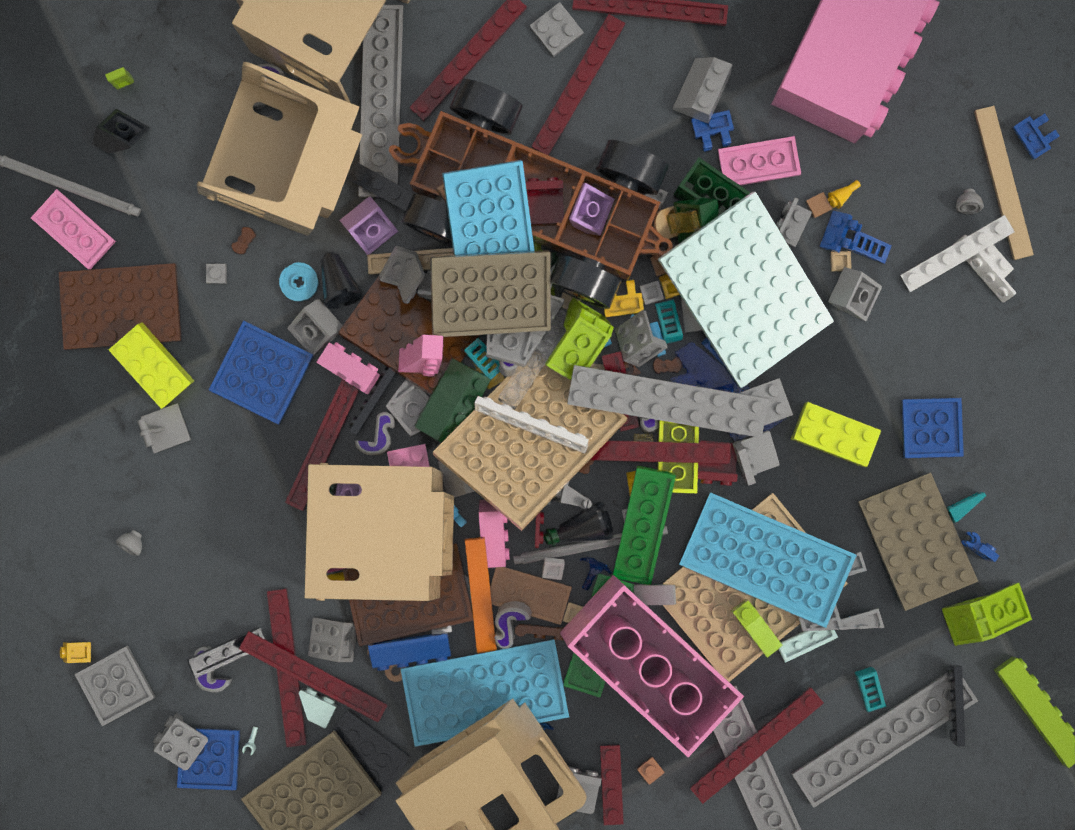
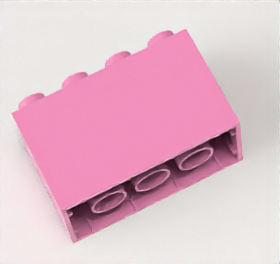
[772,0,939,144]
[560,575,744,757]

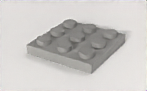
[75,646,155,726]

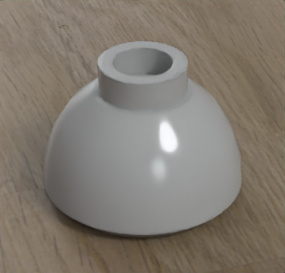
[956,189,984,214]
[116,530,142,556]

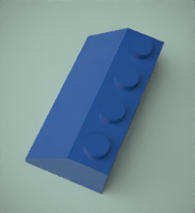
[368,632,451,671]

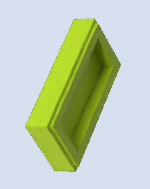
[105,67,134,89]

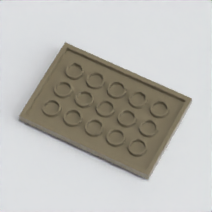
[430,251,551,337]
[858,473,978,611]
[241,730,382,830]

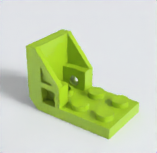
[545,297,614,380]
[942,583,1032,646]

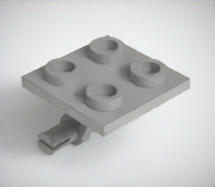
[137,403,191,453]
[553,482,592,509]

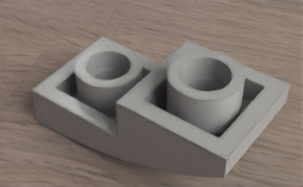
[634,584,676,605]

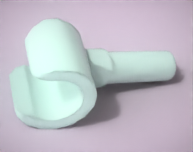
[242,726,258,755]

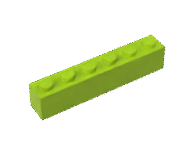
[994,656,1075,768]

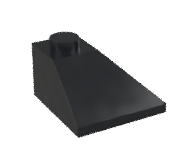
[92,109,150,154]

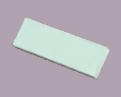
[778,630,838,663]

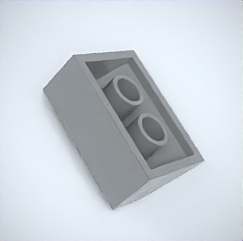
[673,57,732,124]

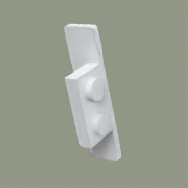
[954,235,1016,303]

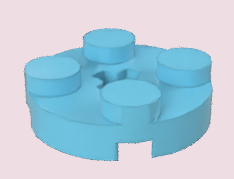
[279,262,319,302]

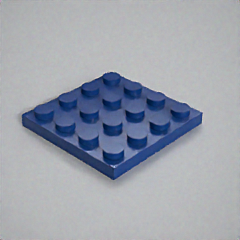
[209,320,314,425]

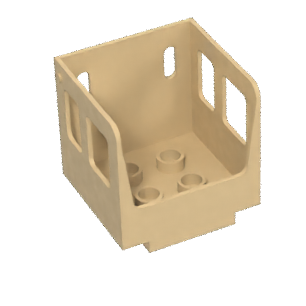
[232,0,410,103]
[197,62,362,236]
[305,463,454,601]
[396,698,587,830]

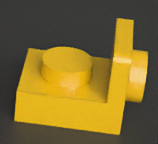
[60,642,91,663]

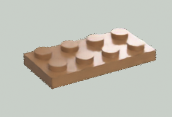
[490,567,572,625]

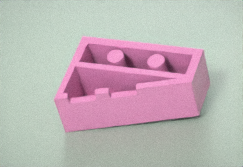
[398,335,443,376]
[317,342,380,395]
[479,499,510,568]

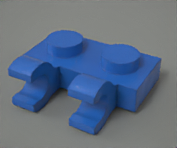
[691,110,734,152]
[1012,114,1059,160]
[820,211,862,253]
[960,532,999,562]

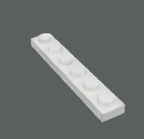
[900,215,1015,292]
[475,396,589,454]

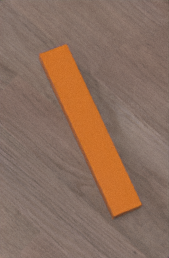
[465,537,497,653]

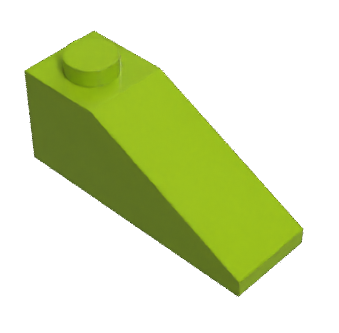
[731,599,783,658]

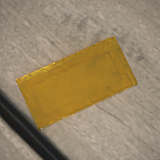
[666,210,700,234]

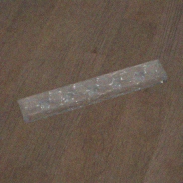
[498,307,567,410]

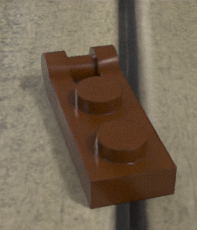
[515,623,564,640]

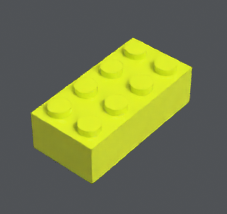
[109,322,194,409]
[791,402,881,467]
[657,420,699,493]

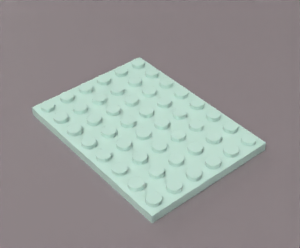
[658,192,834,388]

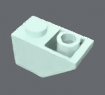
[299,687,338,729]

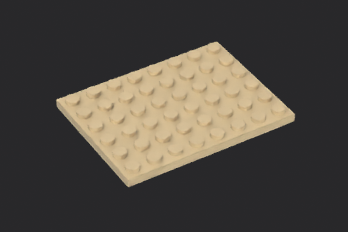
[433,351,627,531]
[662,493,848,682]

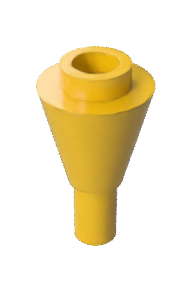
[828,180,861,209]

